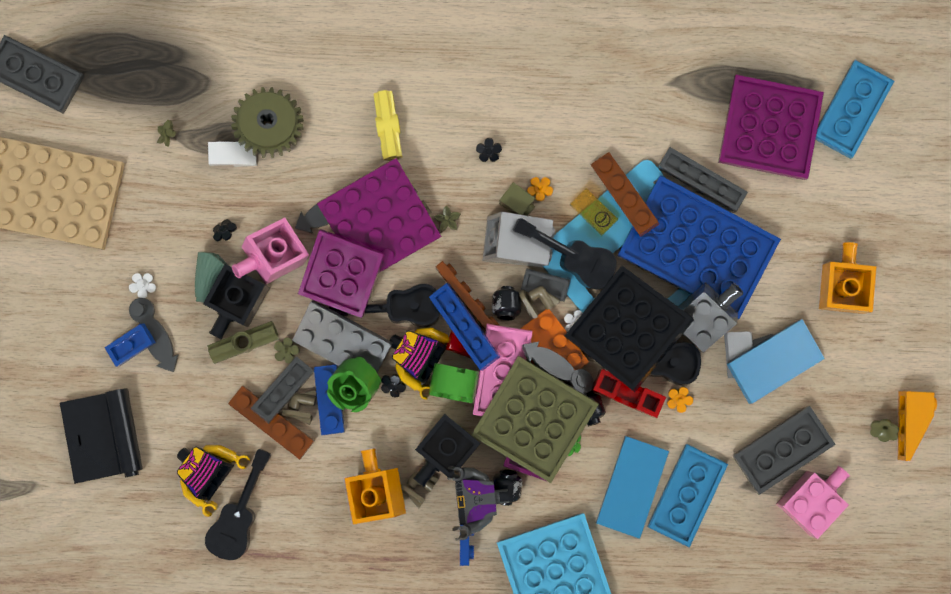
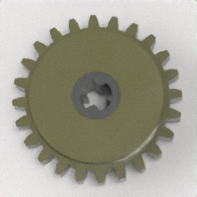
[231,87,304,158]

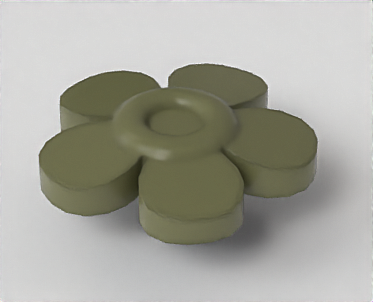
[274,338,299,364]

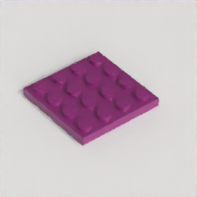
[718,75,824,180]
[317,158,442,272]

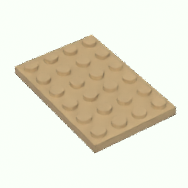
[0,137,125,250]

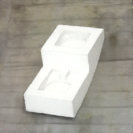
[208,142,257,167]

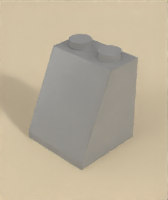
[482,212,555,267]

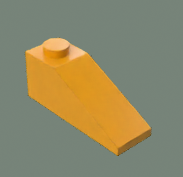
[898,391,937,461]

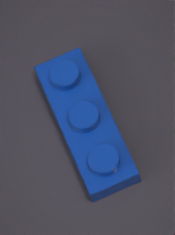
[314,364,345,435]

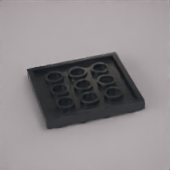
[565,266,694,392]

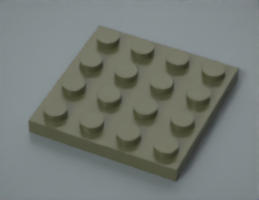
[471,355,599,483]

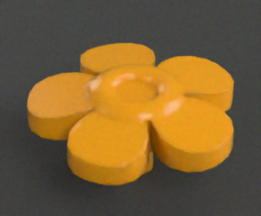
[527,177,553,201]
[667,387,693,413]

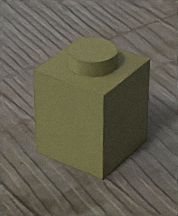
[499,182,535,216]

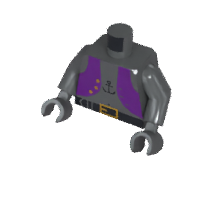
[447,466,509,541]

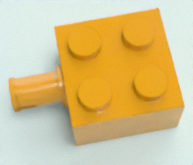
[819,242,876,314]
[344,448,406,524]

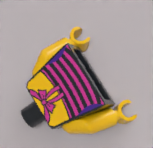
[389,328,449,400]
[177,445,250,517]

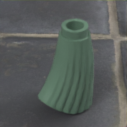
[195,252,227,303]

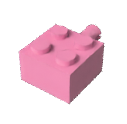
[232,218,309,285]
[777,466,850,539]

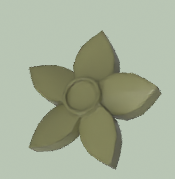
[157,120,176,147]
[434,206,461,232]

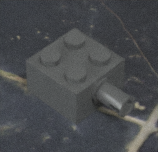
[678,282,743,353]

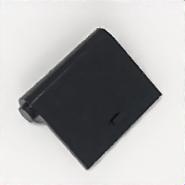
[60,388,143,484]

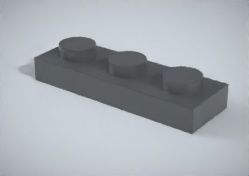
[251,356,314,424]

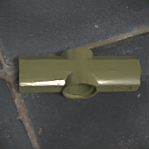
[207,321,279,364]

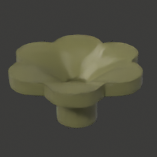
[870,419,899,442]

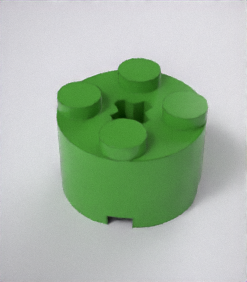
[327,357,381,412]
[429,363,479,403]

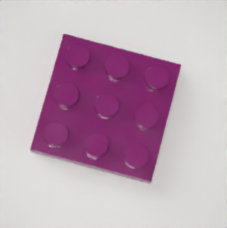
[298,229,385,318]

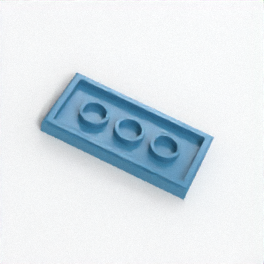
[815,60,894,159]
[727,319,825,404]
[596,436,669,539]
[647,444,728,548]

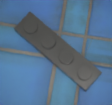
[658,147,748,212]

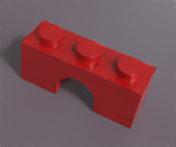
[591,369,666,418]

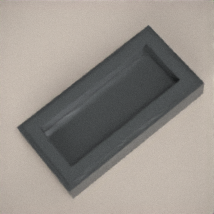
[521,268,570,302]

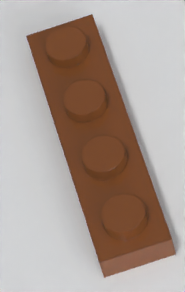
[590,152,659,237]
[436,261,500,331]
[228,386,315,460]

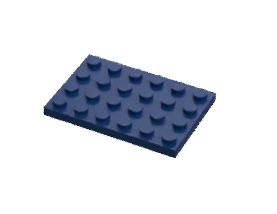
[617,175,781,319]

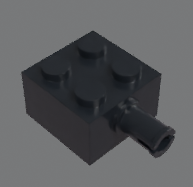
[203,264,270,339]
[413,414,481,487]

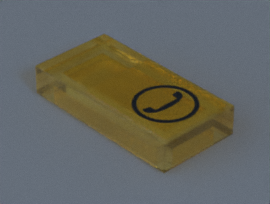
[570,188,618,236]

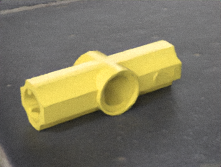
[373,90,403,161]

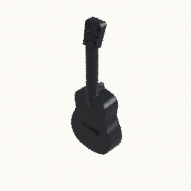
[513,218,617,289]
[329,284,440,327]
[588,342,701,386]
[205,449,272,560]

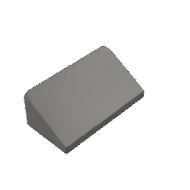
[724,331,753,378]

